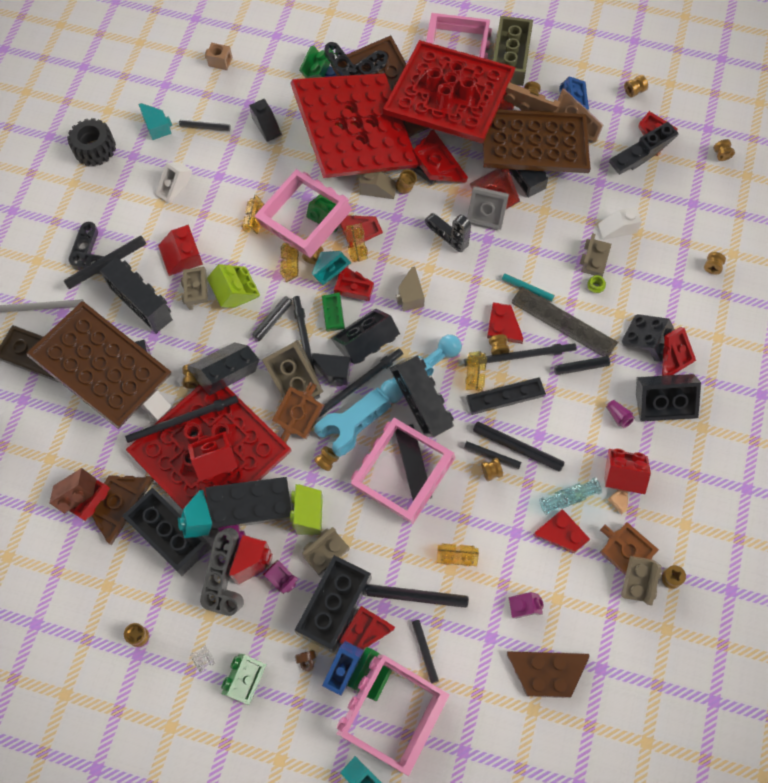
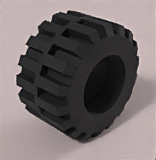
[67,118,116,166]

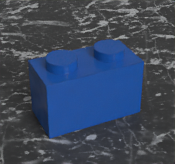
[322,641,364,696]

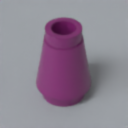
[606,400,635,428]

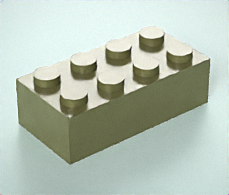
[493,16,533,86]

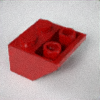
[604,448,651,495]

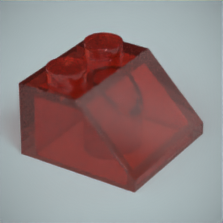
[470,169,520,209]

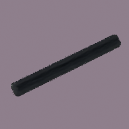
[64,236,146,289]
[473,421,565,472]
[366,584,469,608]

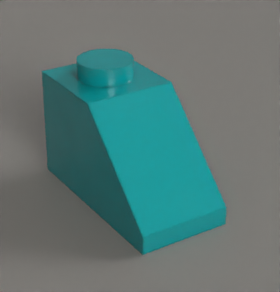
[138,103,172,140]
[178,490,212,538]
[340,756,382,783]

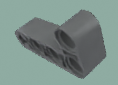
[200,528,244,616]

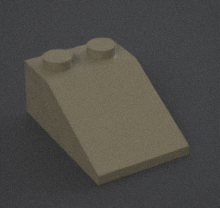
[262,340,324,399]

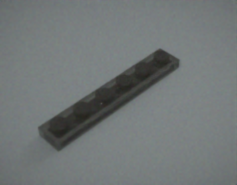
[512,287,618,357]

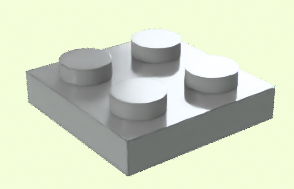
[467,186,509,230]

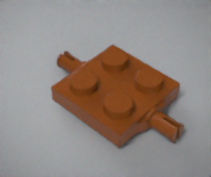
[272,382,325,443]
[600,522,659,575]

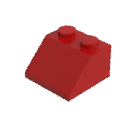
[158,224,203,276]
[188,431,238,482]
[229,535,273,584]

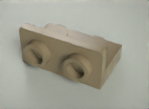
[580,233,612,277]
[181,267,208,310]
[302,527,350,575]
[621,556,662,606]

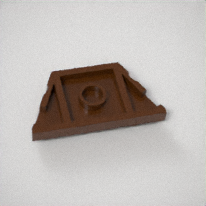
[91,475,154,545]
[507,651,590,698]

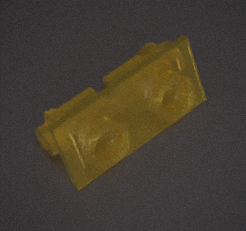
[241,194,265,234]
[344,223,368,262]
[280,243,299,283]
[465,351,487,391]
[436,543,479,566]

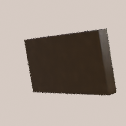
[0,325,60,383]

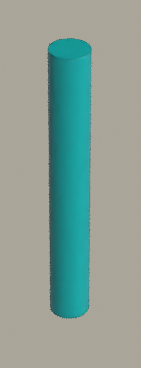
[502,273,555,302]

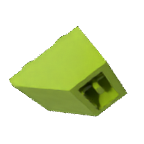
[207,264,260,308]
[290,484,323,535]

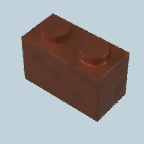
[49,468,96,514]

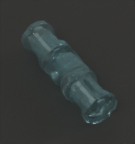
[539,477,602,515]

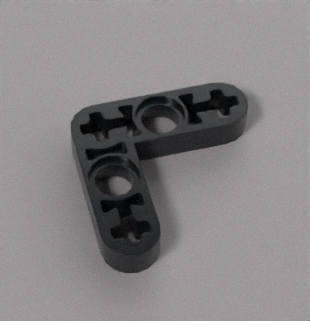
[324,42,388,76]
[425,213,471,252]
[69,221,104,275]

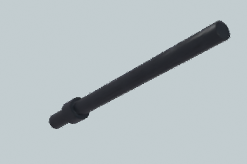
[293,296,320,399]
[464,343,577,367]
[318,348,403,418]
[125,395,239,443]

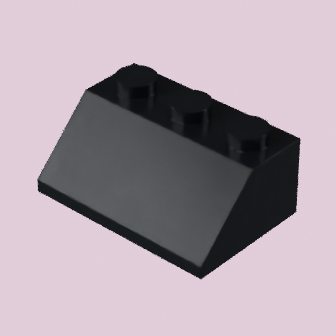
[331,309,400,365]
[187,342,259,396]
[636,374,701,422]

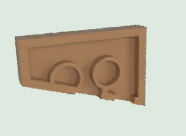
[503,82,560,112]
[554,89,604,142]

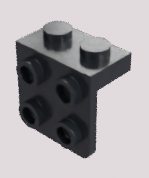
[622,314,675,362]

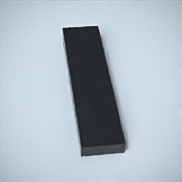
[466,377,546,415]
[395,424,432,501]

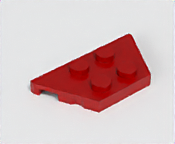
[413,129,468,183]

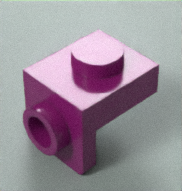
[263,560,298,594]
[508,592,544,619]

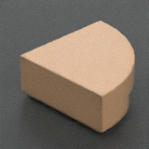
[608,490,628,515]

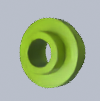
[587,275,606,293]

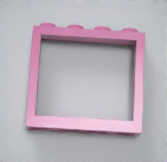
[426,13,492,59]
[255,169,352,258]
[351,418,455,524]
[336,655,450,776]

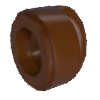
[294,650,316,672]

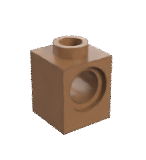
[205,42,233,70]

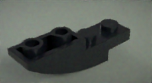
[609,122,679,175]

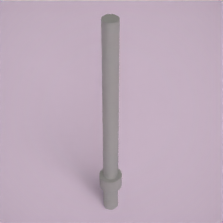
[0,299,84,312]

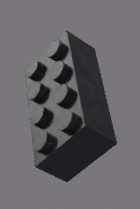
[100,257,173,334]
[389,355,454,437]
[205,477,291,530]
[122,487,212,576]
[294,555,372,653]

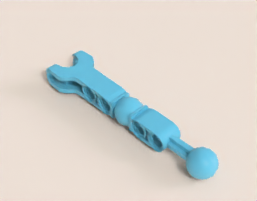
[314,334,462,457]

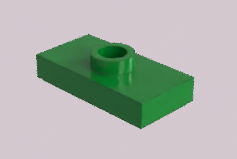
[322,293,345,332]

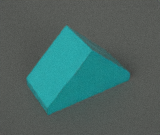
[312,251,351,285]

